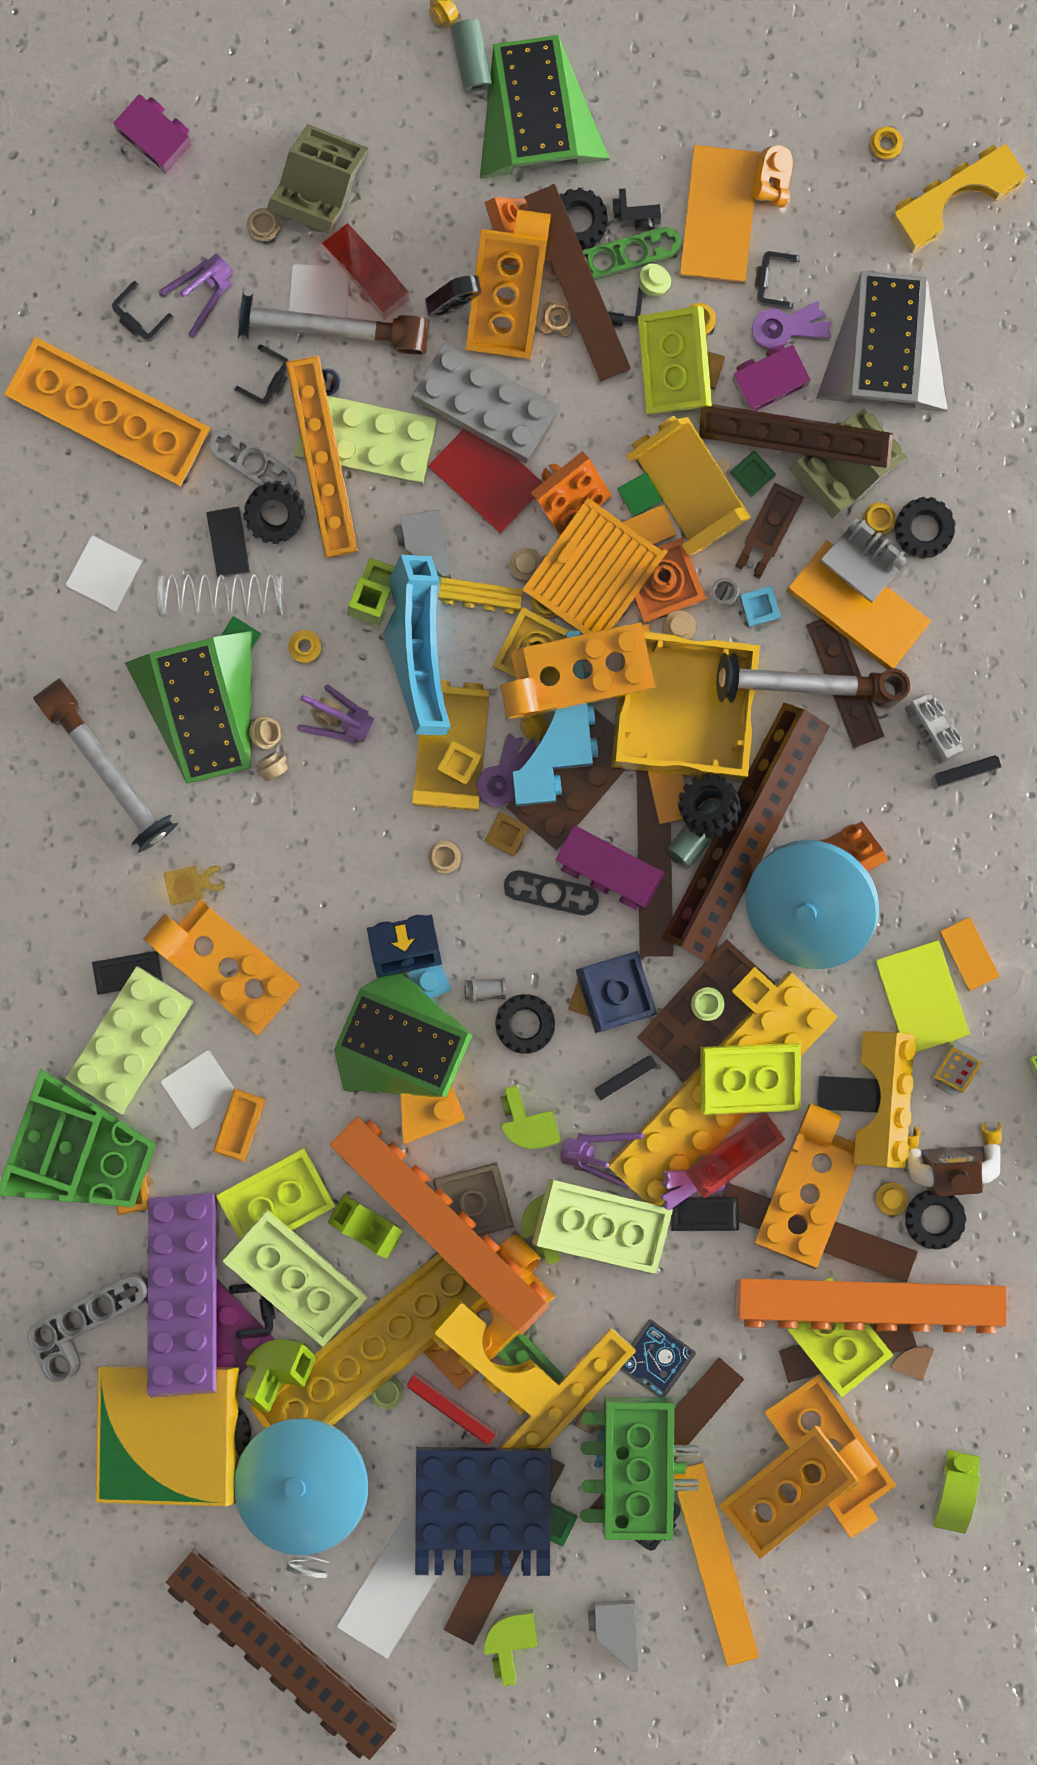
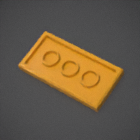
[680,145,759,284]
[786,540,931,670]

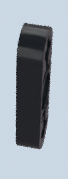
[425,275,482,317]
[504,870,599,916]

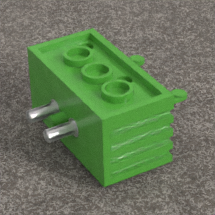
[580,1397,699,1540]

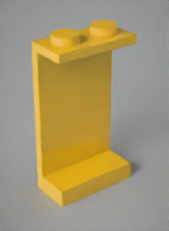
[625,416,751,556]
[412,680,489,812]

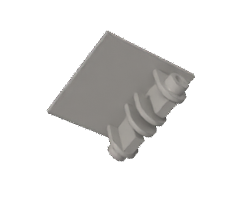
[820,518,907,603]
[906,694,963,764]

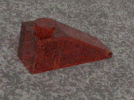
[322,223,410,320]
[684,1112,786,1199]

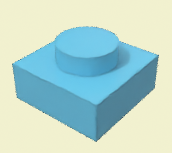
[739,586,781,628]
[408,965,452,999]

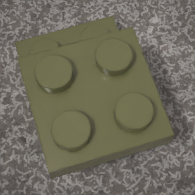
[267,124,368,234]
[789,408,907,519]

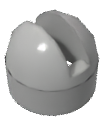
[712,578,739,606]

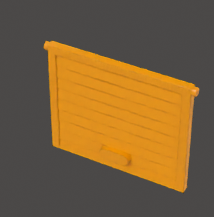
[522,498,668,634]

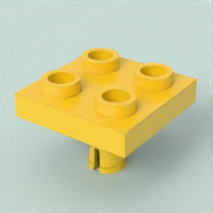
[492,607,569,686]

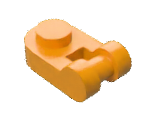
[751,145,793,208]

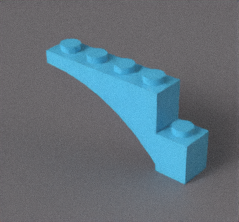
[383,555,451,735]
[513,631,598,807]

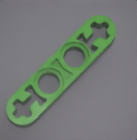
[583,227,681,280]

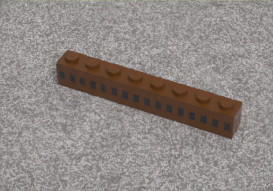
[662,702,830,962]
[165,1548,397,1760]

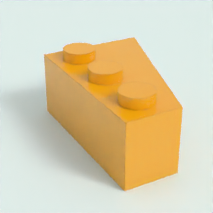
[400,1085,466,1145]

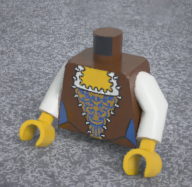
[906,1122,1002,1196]

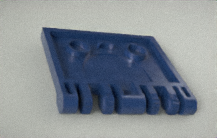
[415,1447,551,1576]

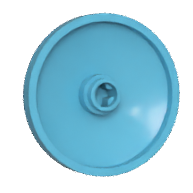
[746,840,879,969]
[234,1418,368,1555]

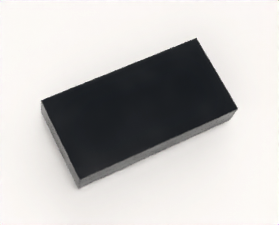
[206,506,250,578]
[931,755,1002,789]
[92,951,164,995]
[594,1055,657,1101]
[817,1076,881,1113]
[671,1197,739,1231]

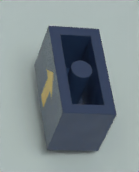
[367,914,442,978]

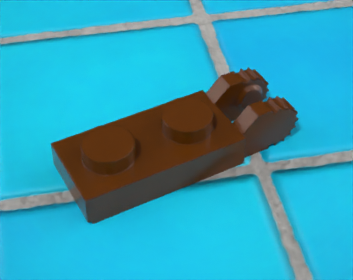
[735,483,804,579]

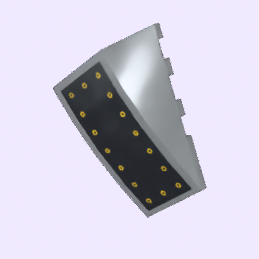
[816,271,947,412]

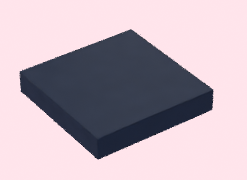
[575,951,657,1034]

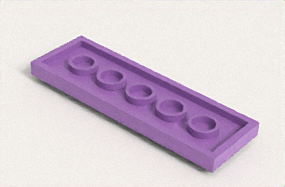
[147,1193,217,1398]

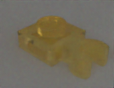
[163,866,225,906]

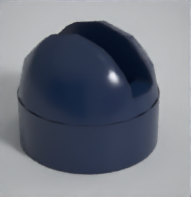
[322,368,341,396]

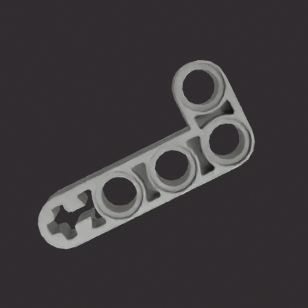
[27,1274,148,1382]

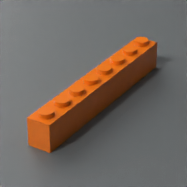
[329,1116,550,1335]
[735,1278,1006,1334]

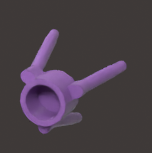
[159,254,233,337]
[297,685,374,744]
[560,1132,644,1188]

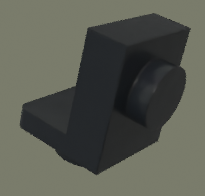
[613,188,661,231]

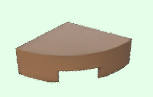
[890,1346,934,1380]

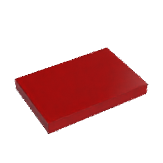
[428,429,543,535]
[407,1372,496,1445]

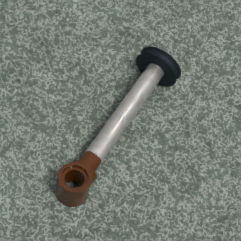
[237,292,430,355]
[716,652,911,709]
[33,678,178,853]

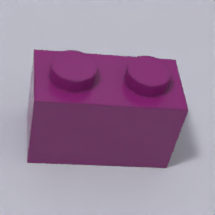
[113,94,191,174]
[732,344,811,411]

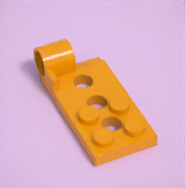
[465,209,551,359]
[500,622,656,719]
[143,900,302,1036]
[753,1103,857,1270]
[423,1234,556,1391]
[764,1374,897,1539]
[718,1426,878,1559]

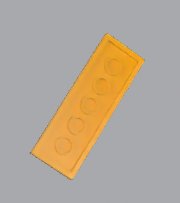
[4,337,211,487]

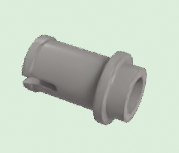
[464,977,506,1003]

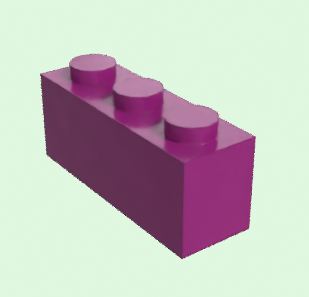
[555,825,666,910]

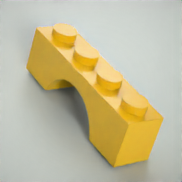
[891,143,1027,253]
[854,1031,916,1168]
[430,1296,561,1418]

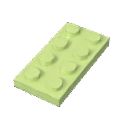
[294,396,437,485]
[66,966,194,1115]
[532,1179,673,1274]
[222,1209,368,1347]

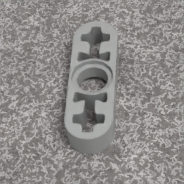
[210,429,296,490]

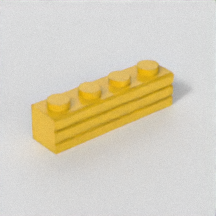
[438,577,523,615]

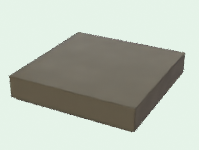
[433,1162,514,1236]

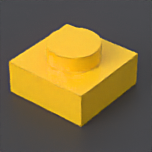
[437,740,482,786]
[731,967,779,1014]

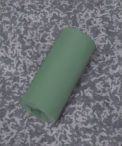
[451,19,492,92]
[665,799,719,869]

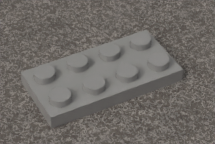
[411,343,559,463]

